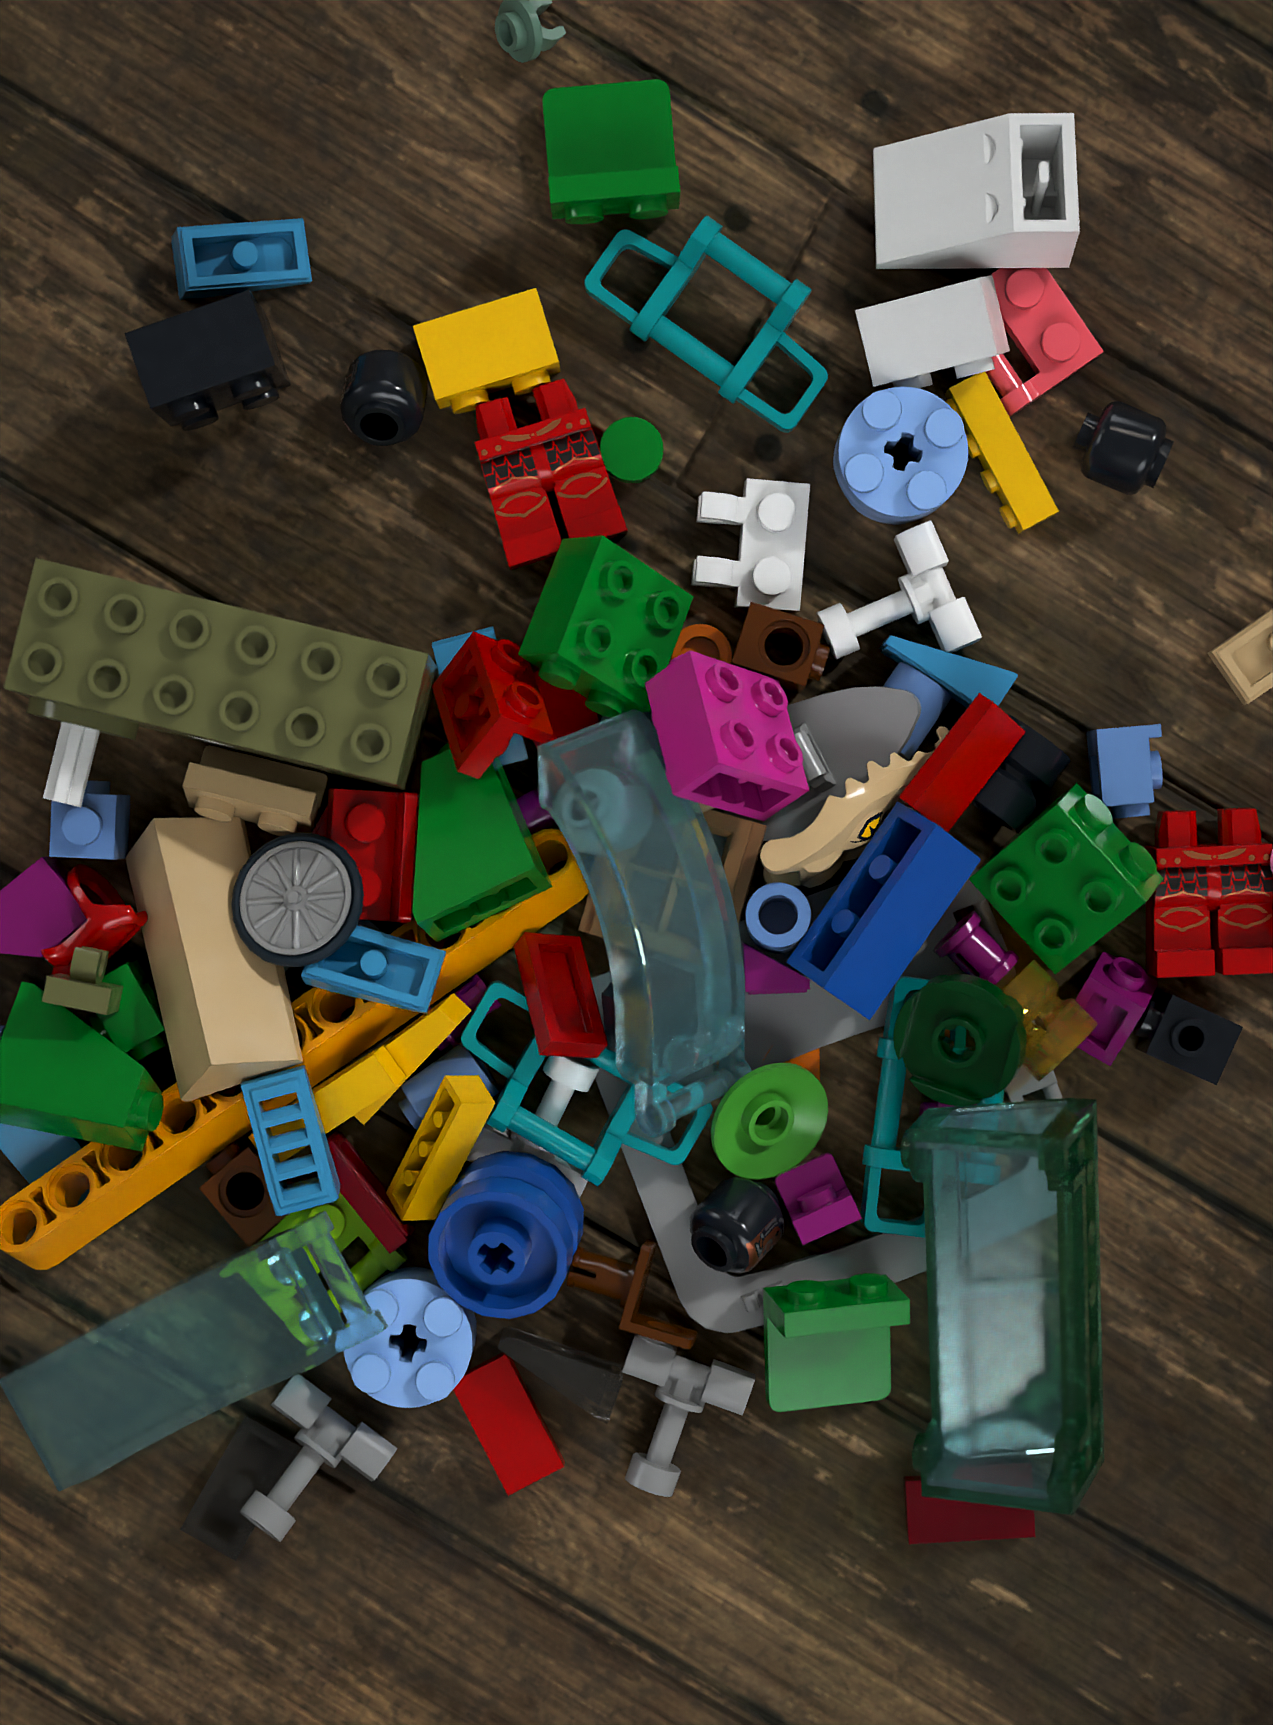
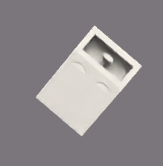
[873,113,1080,269]

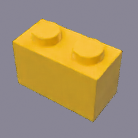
[413,288,561,414]

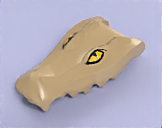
[760,726,949,888]

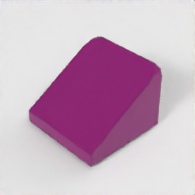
[741,942,810,995]

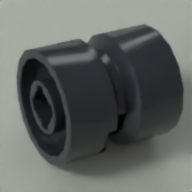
[971,713,1071,834]

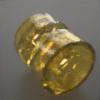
[1001,959,1098,1082]

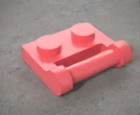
[986,268,1104,417]

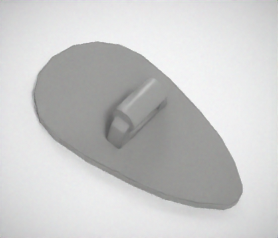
[723,687,921,841]

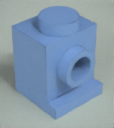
[1086,724,1163,818]

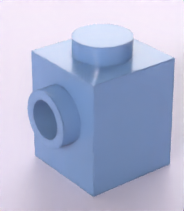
[49,781,130,860]

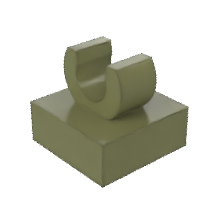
[42,946,123,1015]

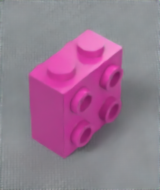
[645,650,810,821]

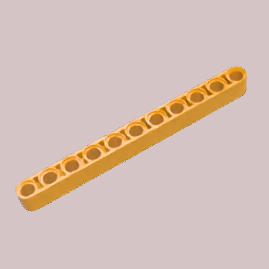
[0,828,594,1270]

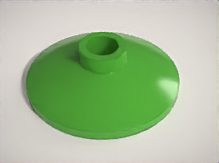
[711,1063,828,1180]

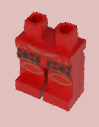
[474,379,628,570]
[1145,808,1273,978]

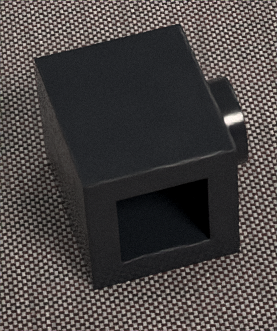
[1134,991,1243,1085]

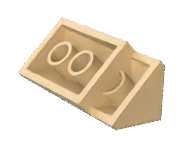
[126,817,303,1102]

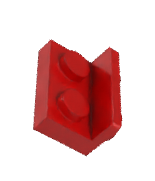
[432,631,553,779]
[326,789,419,923]

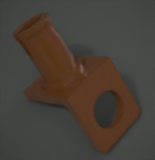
[567,1239,698,1349]

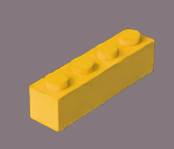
[945,372,1059,534]
[386,1075,495,1221]

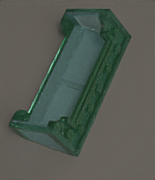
[901,1098,1105,1515]

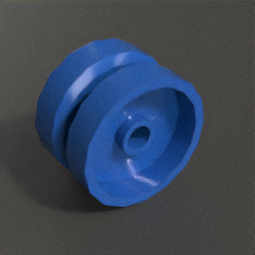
[428,1151,584,1319]

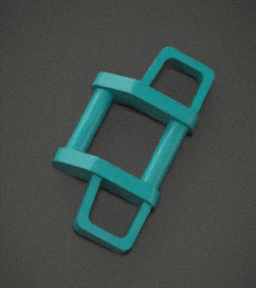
[585,215,828,433]
[860,976,1005,1238]
[461,980,713,1186]

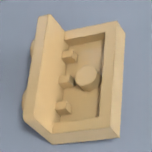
[183,746,328,836]

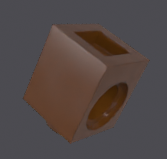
[731,602,831,693]
[199,1142,293,1247]

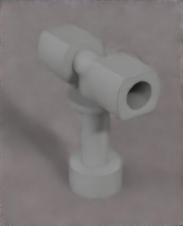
[622,1334,755,1497]
[239,1372,398,1542]

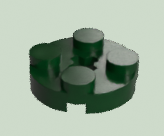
[893,974,1027,1107]

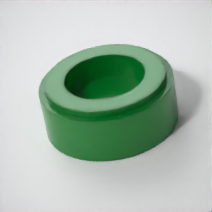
[600,417,664,483]

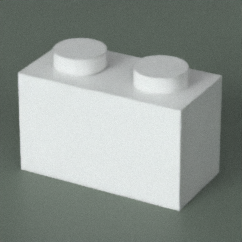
[855,275,1010,388]

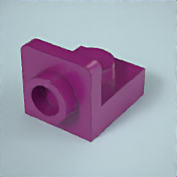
[1055,952,1158,1066]
[775,1153,862,1245]

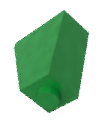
[412,743,553,942]
[0,982,164,1151]

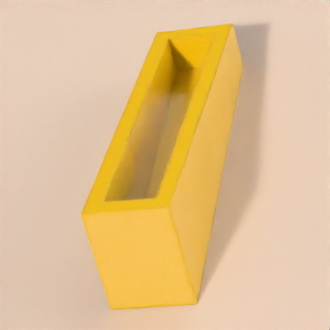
[354,993,472,1125]
[248,1045,407,1162]

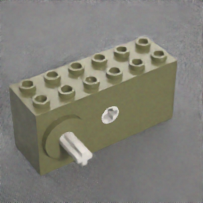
[3,558,439,807]

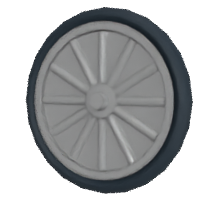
[231,833,364,967]

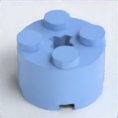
[833,386,968,525]
[343,1267,477,1408]

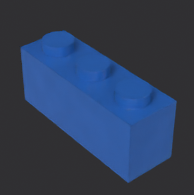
[786,801,981,1020]

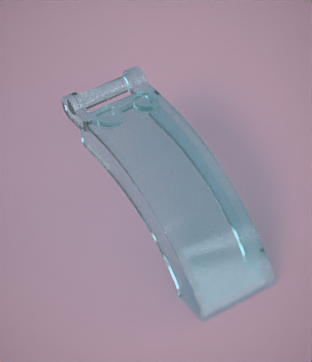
[538,709,752,1138]
[0,1211,388,1492]

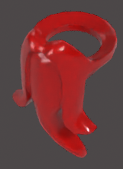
[41,864,148,975]

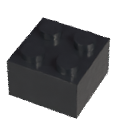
[124,290,291,431]

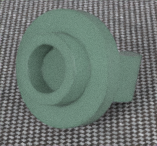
[495,0,566,63]

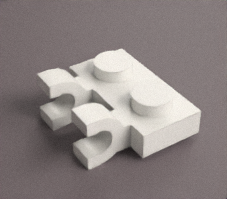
[691,478,810,613]

